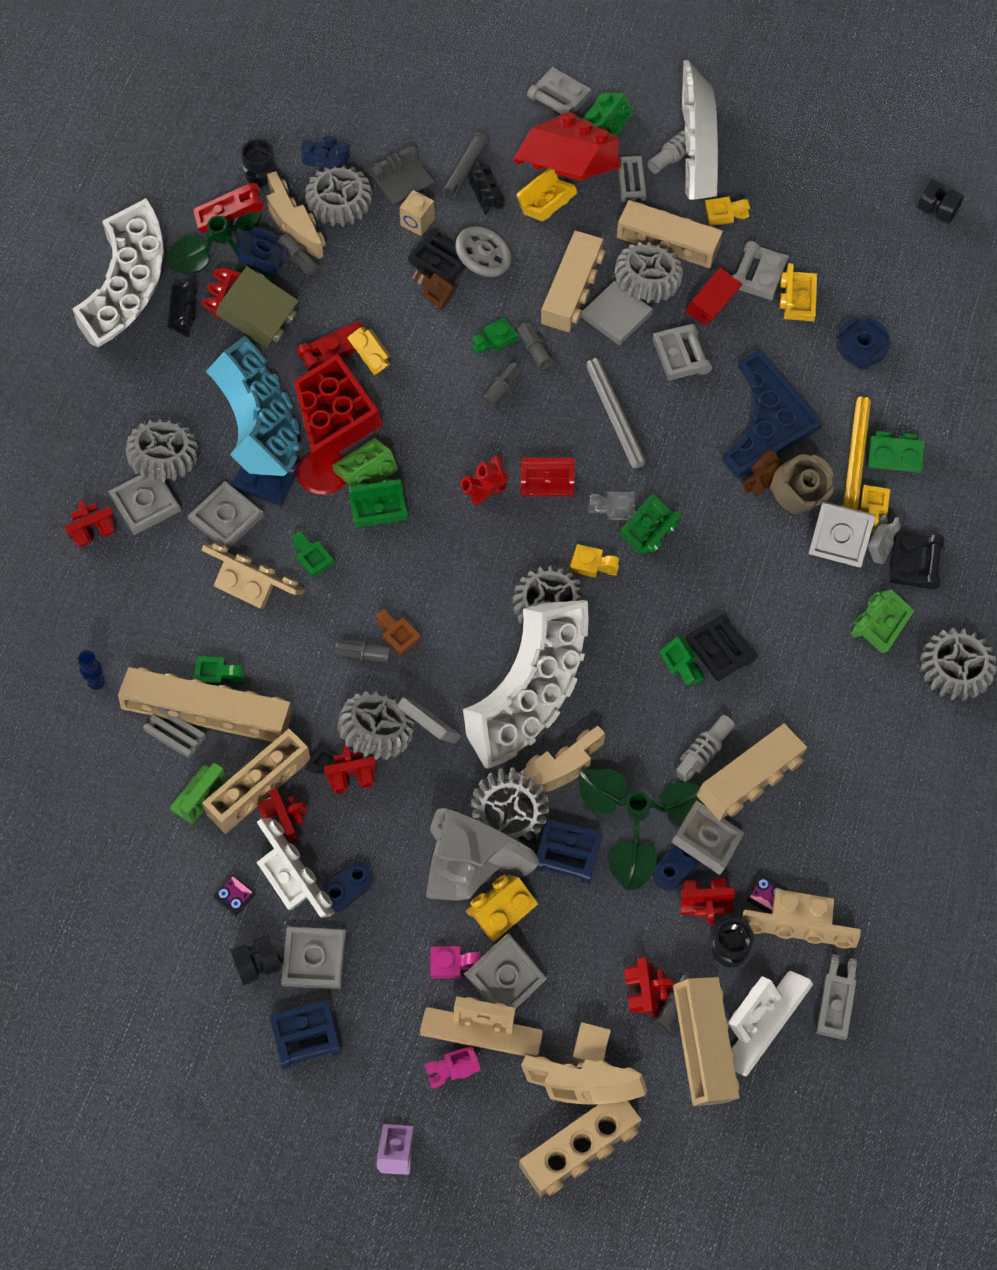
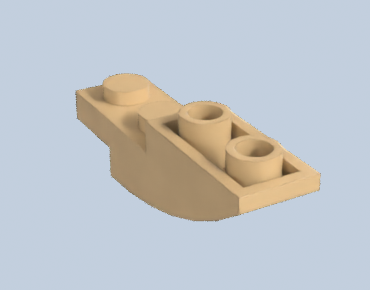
[266,171,325,259]
[504,726,605,799]
[521,1055,647,1104]

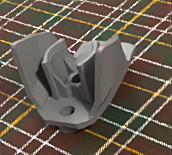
[426,808,539,901]

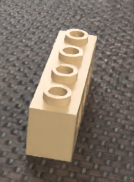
[203,729,311,834]
[519,1101,641,1197]

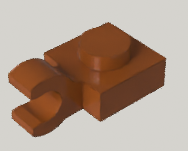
[375,609,421,657]

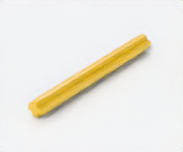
[843,396,871,510]

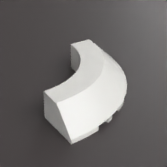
[682,60,718,199]
[72,199,163,347]
[463,600,589,769]

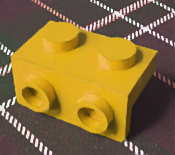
[517,168,577,221]
[780,263,817,321]
[466,875,538,942]

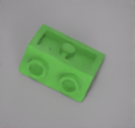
[332,438,398,487]
[851,589,915,653]
[170,763,227,825]

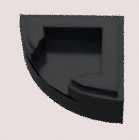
[305,744,338,774]

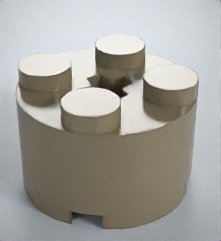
[770,454,834,514]

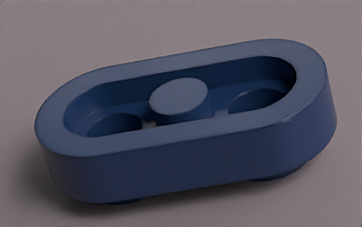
[654,845,700,891]
[322,862,373,912]

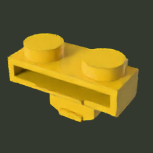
[348,327,391,376]

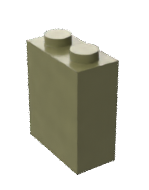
[216,266,298,348]

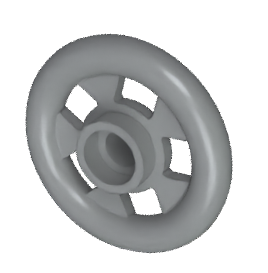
[455,226,512,277]

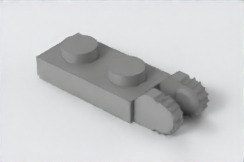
[816,954,857,1040]

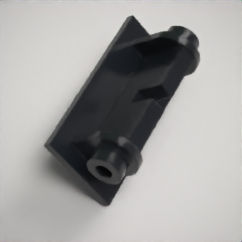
[467,160,505,214]
[167,282,197,337]

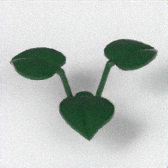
[163,198,276,283]
[579,769,705,891]

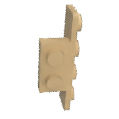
[202,542,305,609]
[741,889,861,949]
[420,996,543,1058]

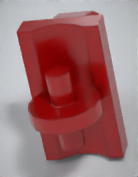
[460,456,509,505]
[65,500,115,548]
[324,745,377,794]
[257,787,308,844]
[680,879,735,925]
[624,957,675,1018]

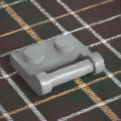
[527,67,591,115]
[732,241,789,300]
[652,324,713,381]

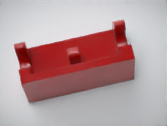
[685,267,742,325]
[521,458,574,496]

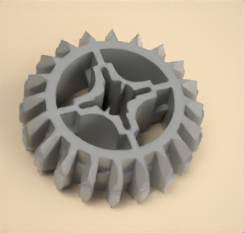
[305,164,372,227]
[614,242,683,303]
[125,419,198,483]
[513,565,587,624]
[920,627,997,701]
[337,691,414,761]
[471,767,549,843]

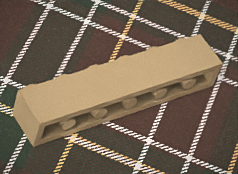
[118,667,292,742]

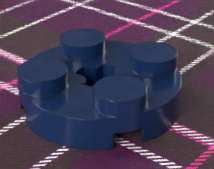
[301,136,350,168]
[236,228,287,275]
[837,318,890,369]

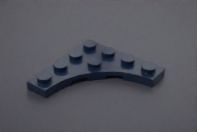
[722,350,823,479]

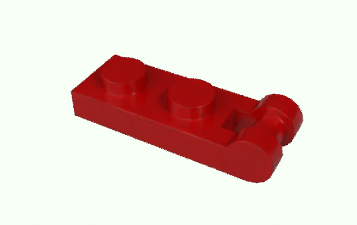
[193,183,264,234]
[296,320,363,371]

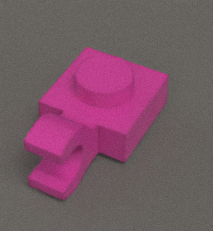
[430,946,481,979]
[425,1046,481,1088]

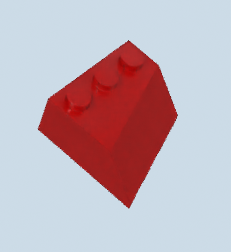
[513,112,619,181]
[294,354,383,455]

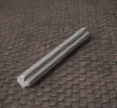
[587,358,645,469]

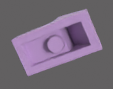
[377,1124,414,1175]

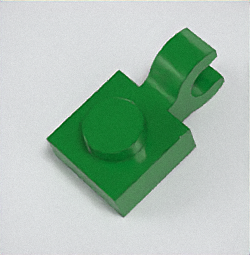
[472,317,518,355]
[291,531,334,579]
[659,636,705,685]
[194,656,245,686]

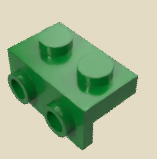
[583,92,634,136]
[867,431,925,472]
[349,479,408,528]
[618,494,682,555]

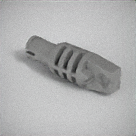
[647,130,688,174]
[676,715,735,782]

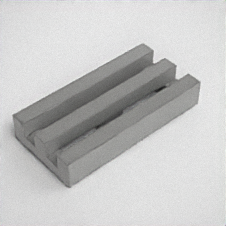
[618,156,646,202]
[143,707,206,759]

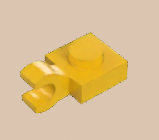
[705,197,750,226]
[860,485,890,534]
[570,544,619,578]

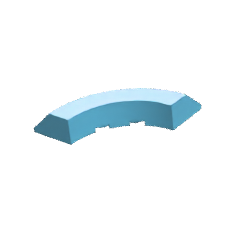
[206,336,300,476]

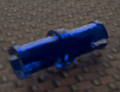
[77,650,105,690]

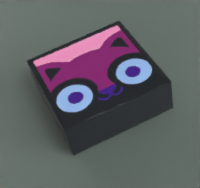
[747,874,788,914]
[213,875,255,916]

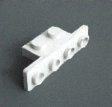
[257,818,335,918]
[728,971,813,1076]

